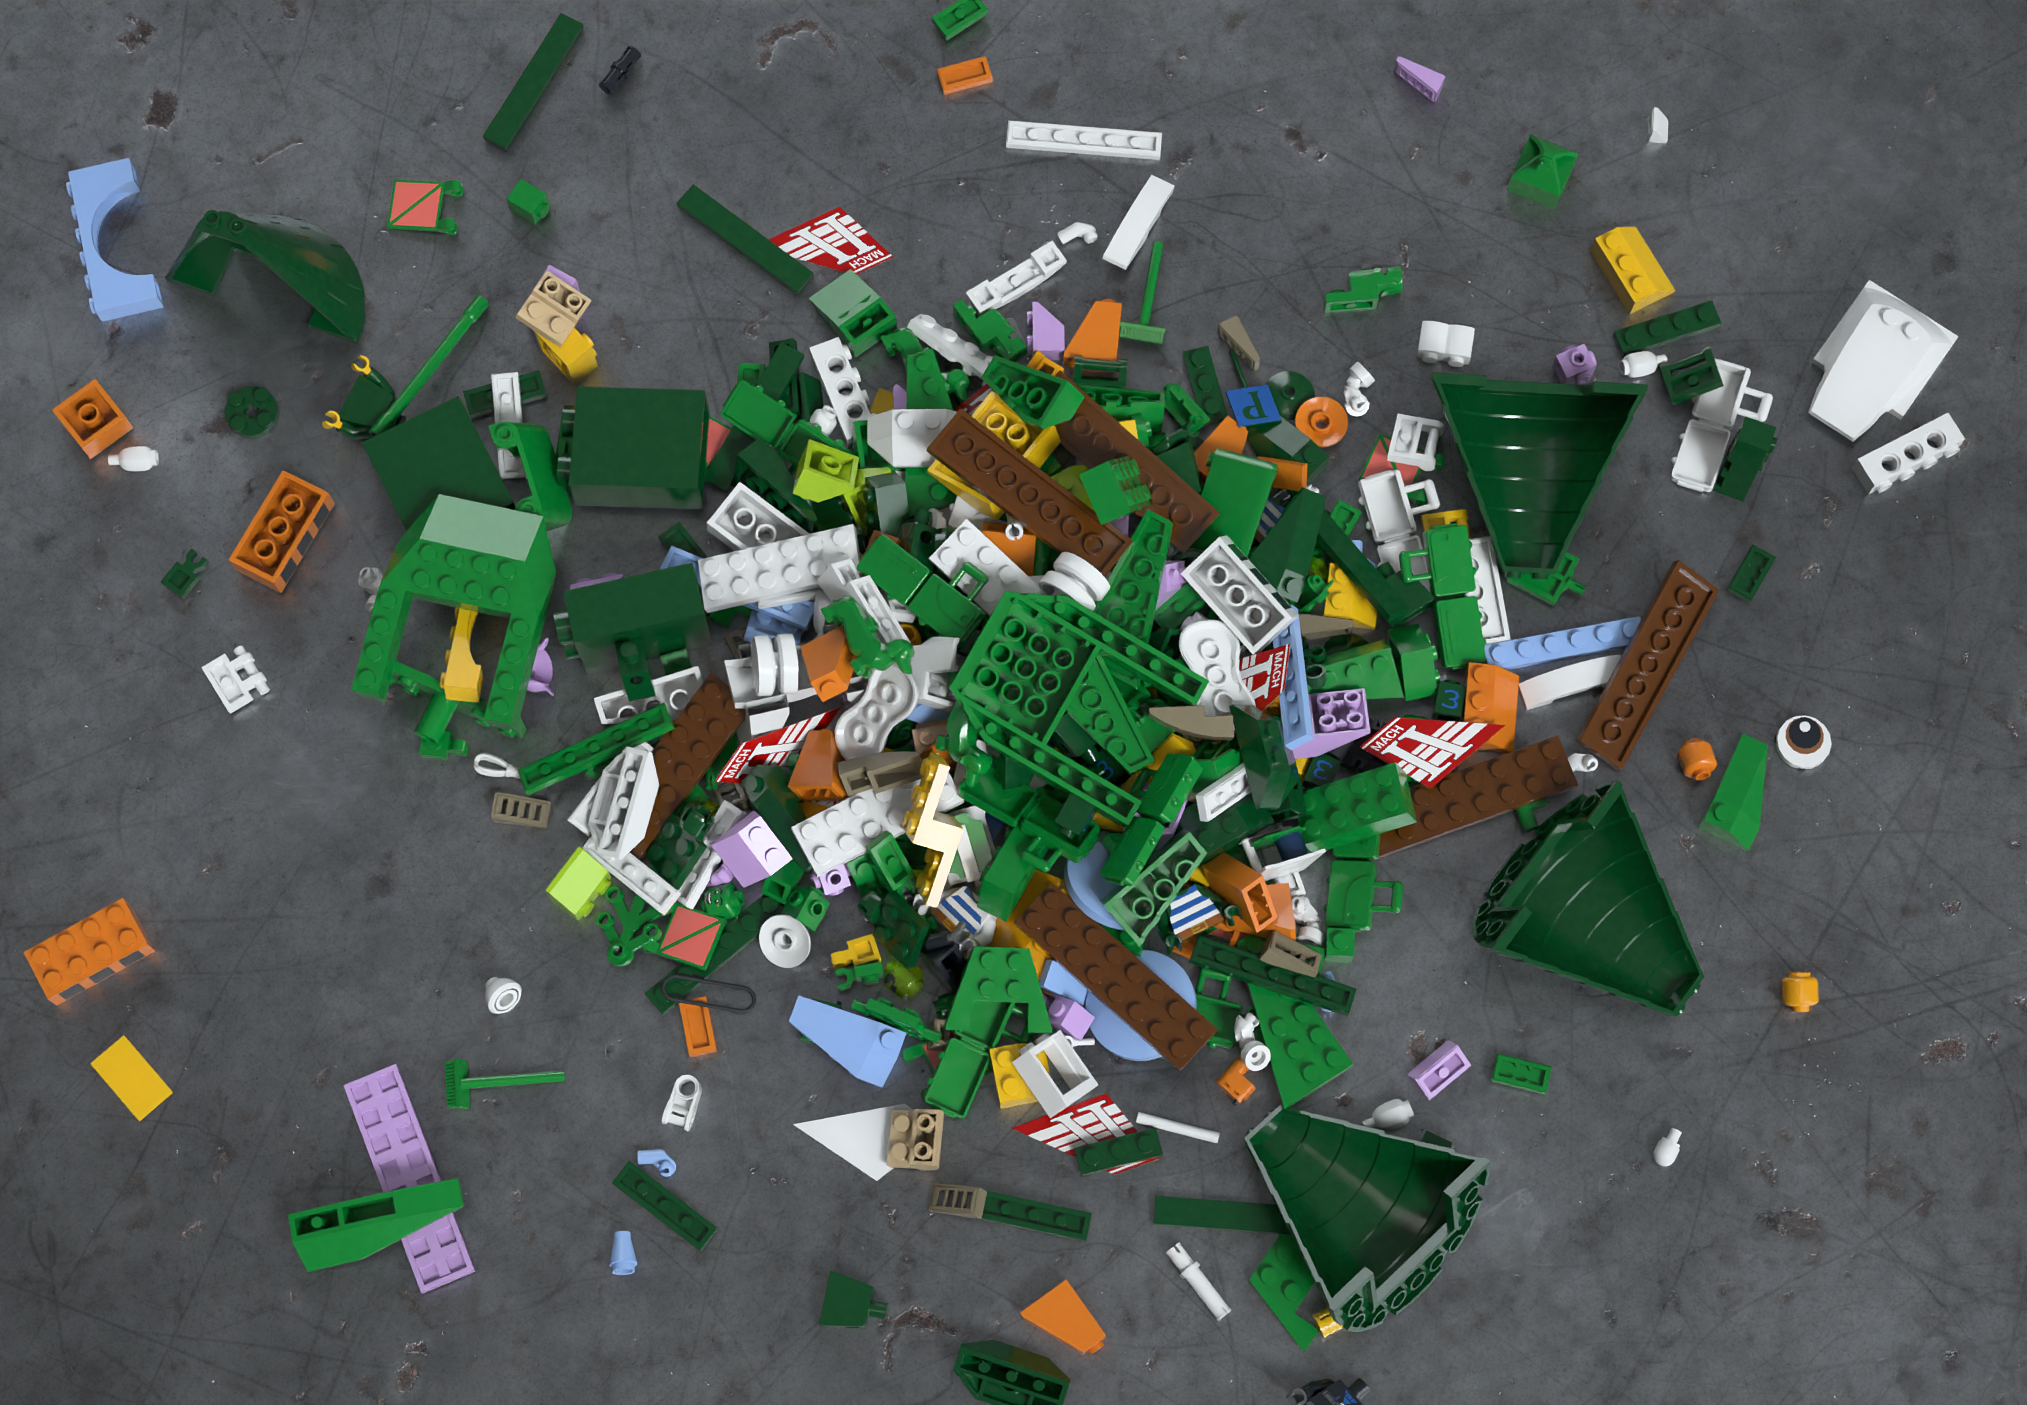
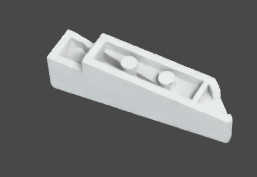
[817,558,911,644]

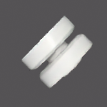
[1039,552,1110,611]
[751,633,798,697]

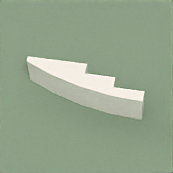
[1102,175,1175,270]

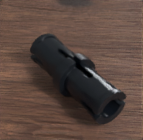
[599,46,641,95]

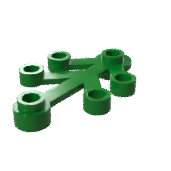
[596,865,671,967]

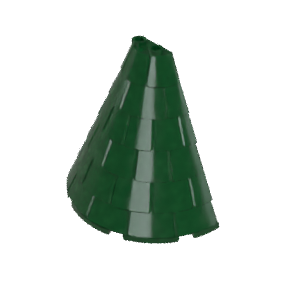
[165,210,366,344]
[1431,372,1648,580]
[1472,780,1704,1017]
[1243,1105,1490,1332]

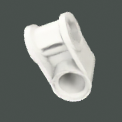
[662,1075,702,1132]

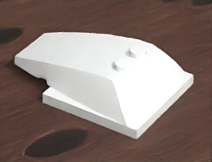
[1808,280,1959,442]

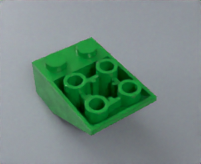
[809,269,897,358]

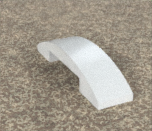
[965,241,1067,315]
[1518,655,1621,710]

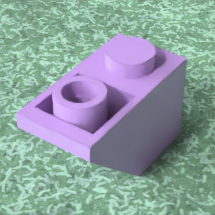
[1027,302,1065,360]
[1041,990,1095,1041]

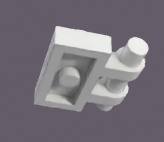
[201,646,270,714]

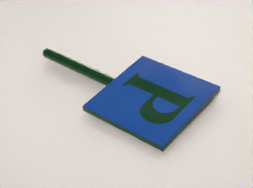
[1225,349,1281,428]

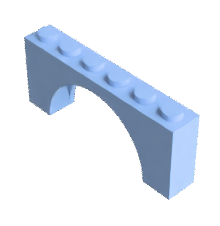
[66,158,163,322]

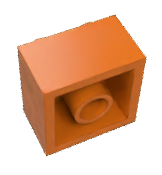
[52,379,133,460]

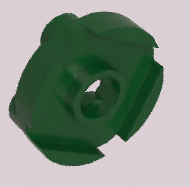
[225,386,280,439]

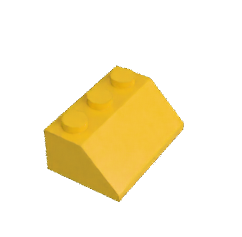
[1590,227,1675,315]

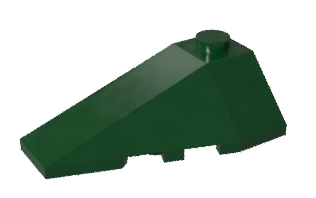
[1246,416,1330,502]
[732,438,818,534]
[1248,487,1326,602]

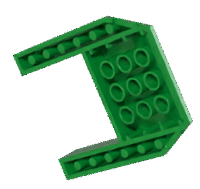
[351,494,557,731]
[949,591,1209,827]

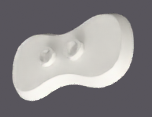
[1179,620,1256,733]
[835,663,919,760]

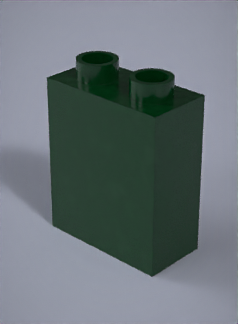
[557,386,710,509]
[362,396,516,531]
[553,562,713,674]

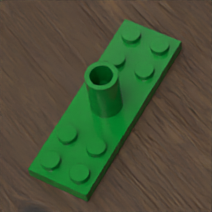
[389,661,527,744]

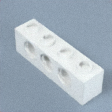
[809,337,876,449]
[1852,413,1965,494]

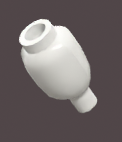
[1618,351,1667,378]
[809,405,837,435]
[108,446,159,471]
[1362,1099,1414,1131]

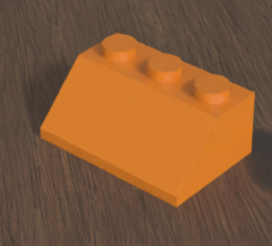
[1461,662,1519,754]

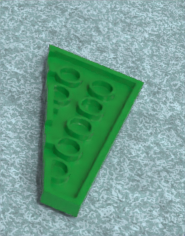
[905,348,957,521]
[1093,509,1173,691]
[1066,654,1155,775]
[1235,934,1353,1111]

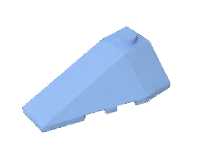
[788,995,906,1088]

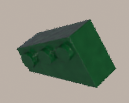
[1713,417,1778,502]

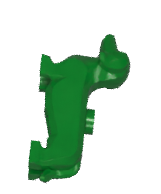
[880,328,971,403]
[820,596,915,679]
[935,671,993,788]

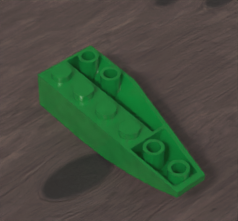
[288,1178,464,1272]

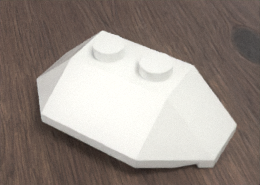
[867,409,971,467]
[588,747,659,860]

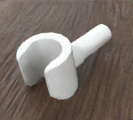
[1064,1034,1095,1047]

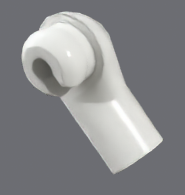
[1057,222,1098,244]
[1568,753,1598,772]

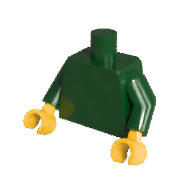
[322,355,406,440]

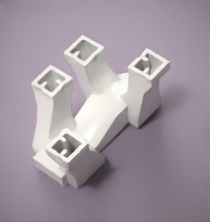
[724,624,872,744]

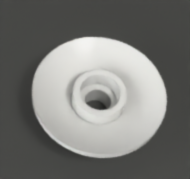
[759,914,811,968]

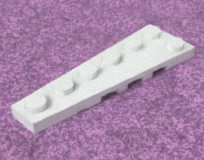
[907,313,993,386]

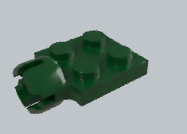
[645,803,715,890]
[858,887,930,969]

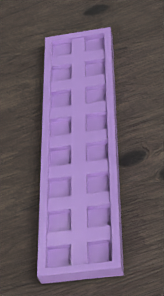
[343,1064,476,1294]

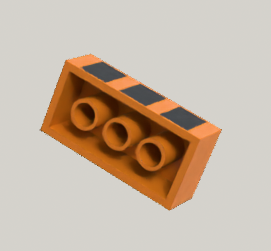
[228,470,335,593]
[23,898,155,1006]

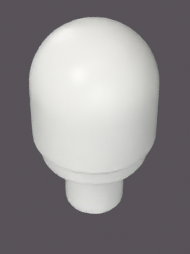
[1653,1128,1682,1166]

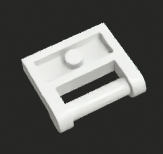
[1387,414,1444,471]

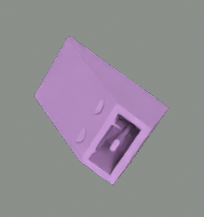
[1293,688,1370,759]

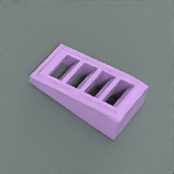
[1394,56,1445,102]

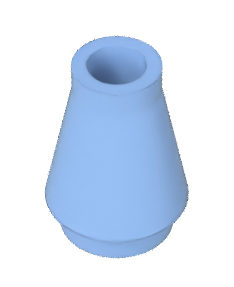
[609,1231,637,1275]

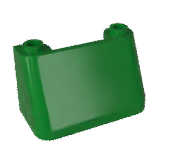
[488,421,573,531]
[1190,447,1279,558]

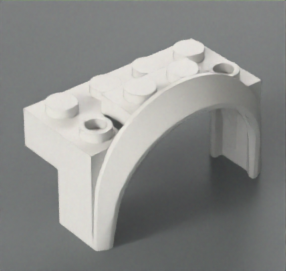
[911,637,963,713]

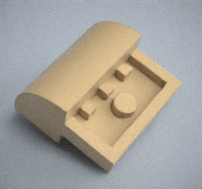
[515,271,592,348]
[887,1109,944,1171]

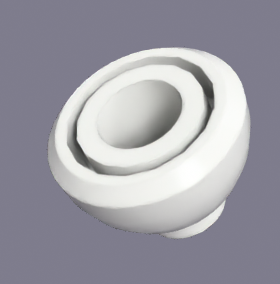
[485,977,522,1014]

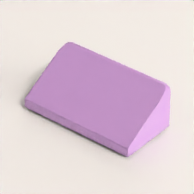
[1408,1040,1471,1100]

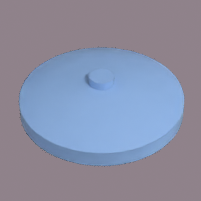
[1064,832,1153,930]
[1085,950,1197,1061]

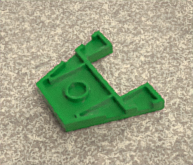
[943,946,1052,1033]
[1249,1233,1319,1352]

